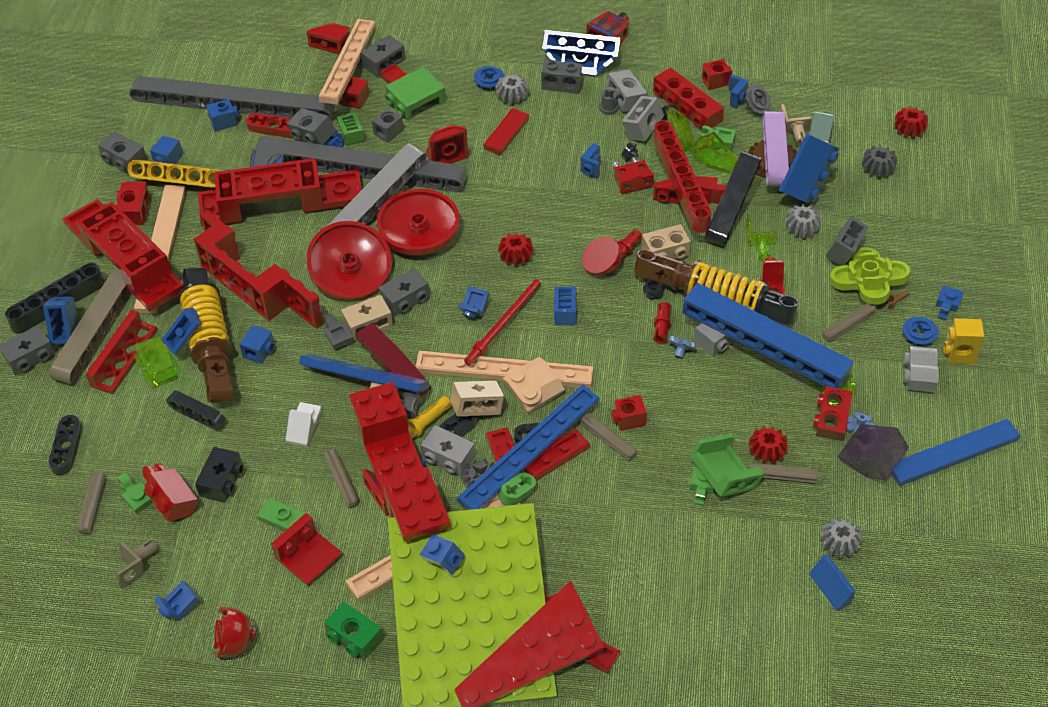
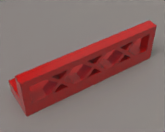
[85,310,158,395]

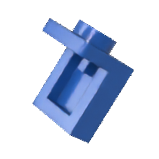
[729,75,749,109]
[458,286,490,319]
[419,534,465,575]
[155,581,200,620]

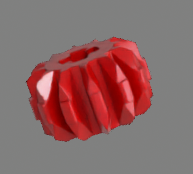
[894,106,928,139]
[498,231,534,267]
[748,425,788,465]

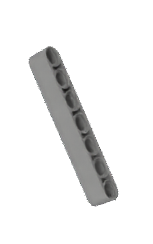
[327,143,427,226]

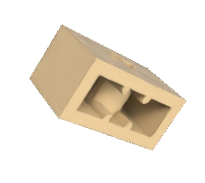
[341,295,393,341]
[450,381,504,416]

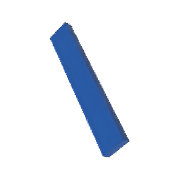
[299,354,429,392]
[887,418,1020,486]

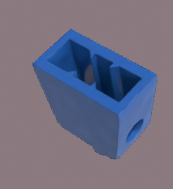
[43,297,78,344]

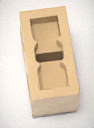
[641,224,691,259]

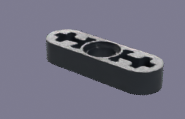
[166,390,226,430]
[48,415,82,476]

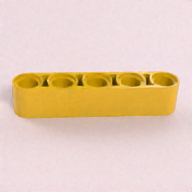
[128,160,223,187]

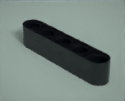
[704,151,762,247]
[5,263,104,334]

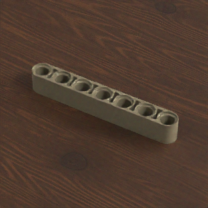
[50,267,132,385]

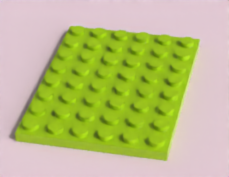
[388,503,557,707]

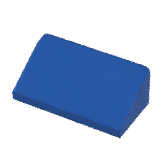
[161,308,200,355]
[810,554,855,611]

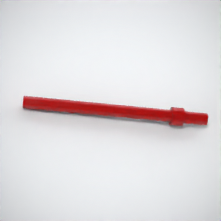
[464,279,541,366]

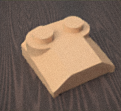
[502,357,565,415]

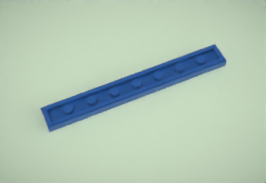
[457,385,600,510]

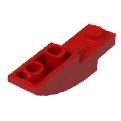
[653,176,727,204]

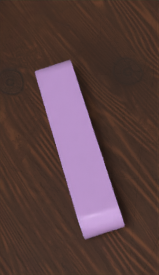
[763,111,789,187]

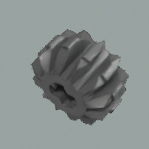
[862,145,897,179]

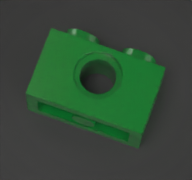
[324,601,384,661]

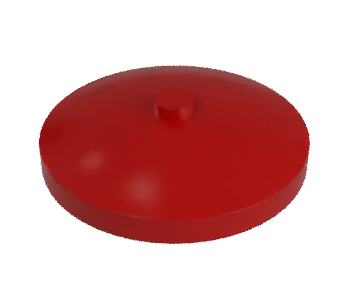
[377,189,460,255]
[306,221,391,301]

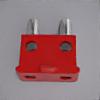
[613,156,654,194]

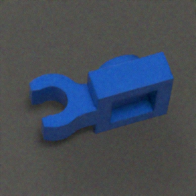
[936,285,964,320]

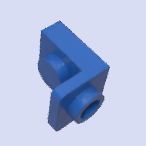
[580,143,601,178]

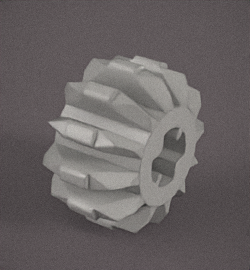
[496,74,528,105]
[785,204,821,239]
[820,517,863,559]

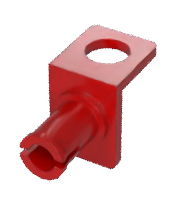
[761,257,785,295]

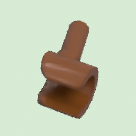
[884,291,909,310]

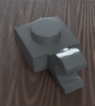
[324,313,354,350]

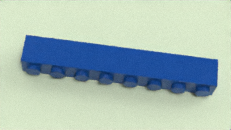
[682,283,854,389]

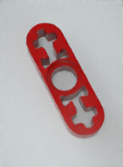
[246,113,294,139]

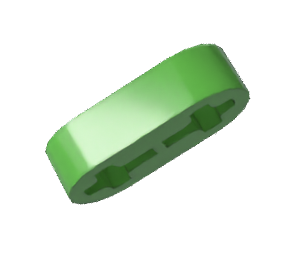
[498,473,536,506]

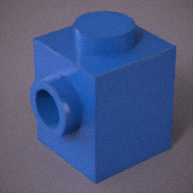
[206,99,239,132]
[150,135,183,164]
[239,325,275,364]

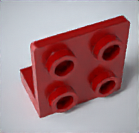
[271,513,342,585]

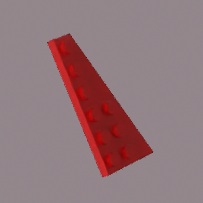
[454,580,604,707]

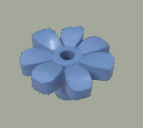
[669,336,697,358]
[846,412,875,439]

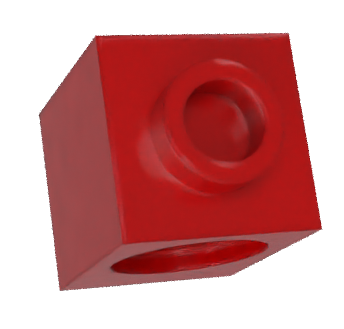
[701,59,732,90]
[611,395,647,431]

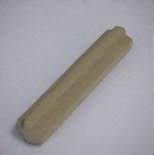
[822,303,876,342]
[581,413,637,460]
[324,449,358,508]
[749,463,818,483]
[76,471,105,534]

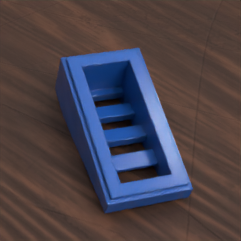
[554,286,576,325]

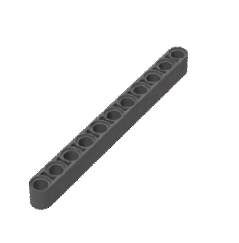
[129,76,336,120]
[255,136,467,192]

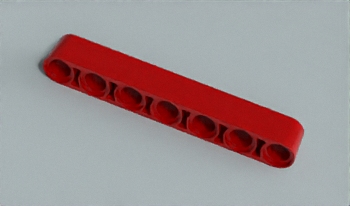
[653,120,711,233]

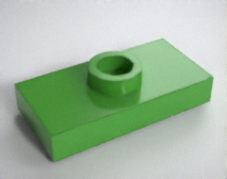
[257,498,305,531]

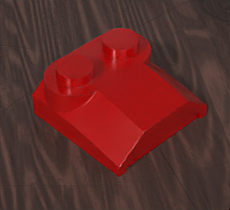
[425,125,469,164]

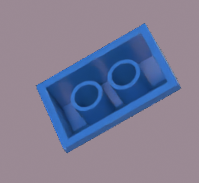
[779,134,840,204]

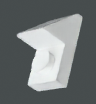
[286,402,322,447]

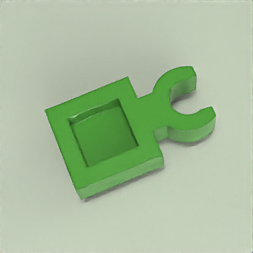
[699,126,736,149]

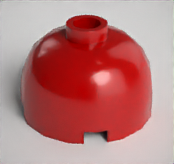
[214,607,255,658]

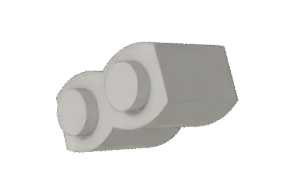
[903,346,938,393]

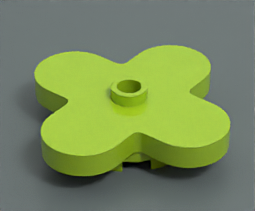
[830,247,910,305]

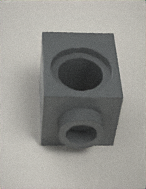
[372,108,404,143]

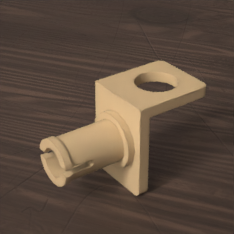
[779,104,812,146]

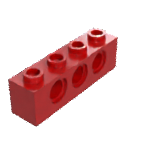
[653,67,724,129]

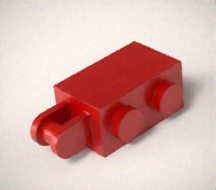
[142,463,198,521]

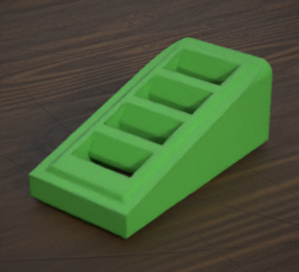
[337,112,365,145]

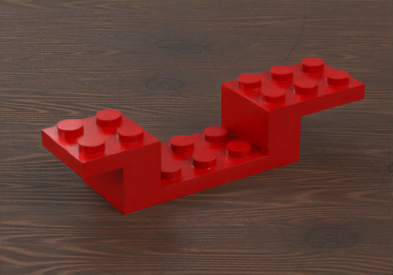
[198,158,362,227]
[62,199,185,312]
[194,210,323,329]
[349,382,451,541]

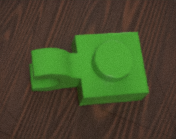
[690,466,714,506]
[117,472,153,514]

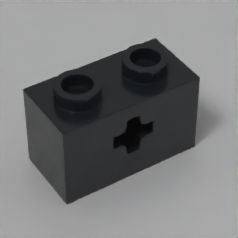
[195,447,244,503]

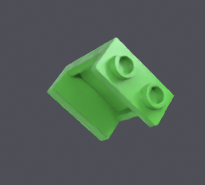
[385,67,446,121]
[690,434,765,497]

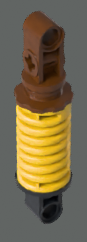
[634,250,799,325]
[178,268,233,403]

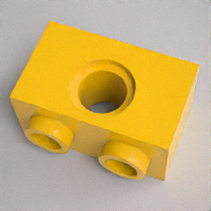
[943,318,984,364]

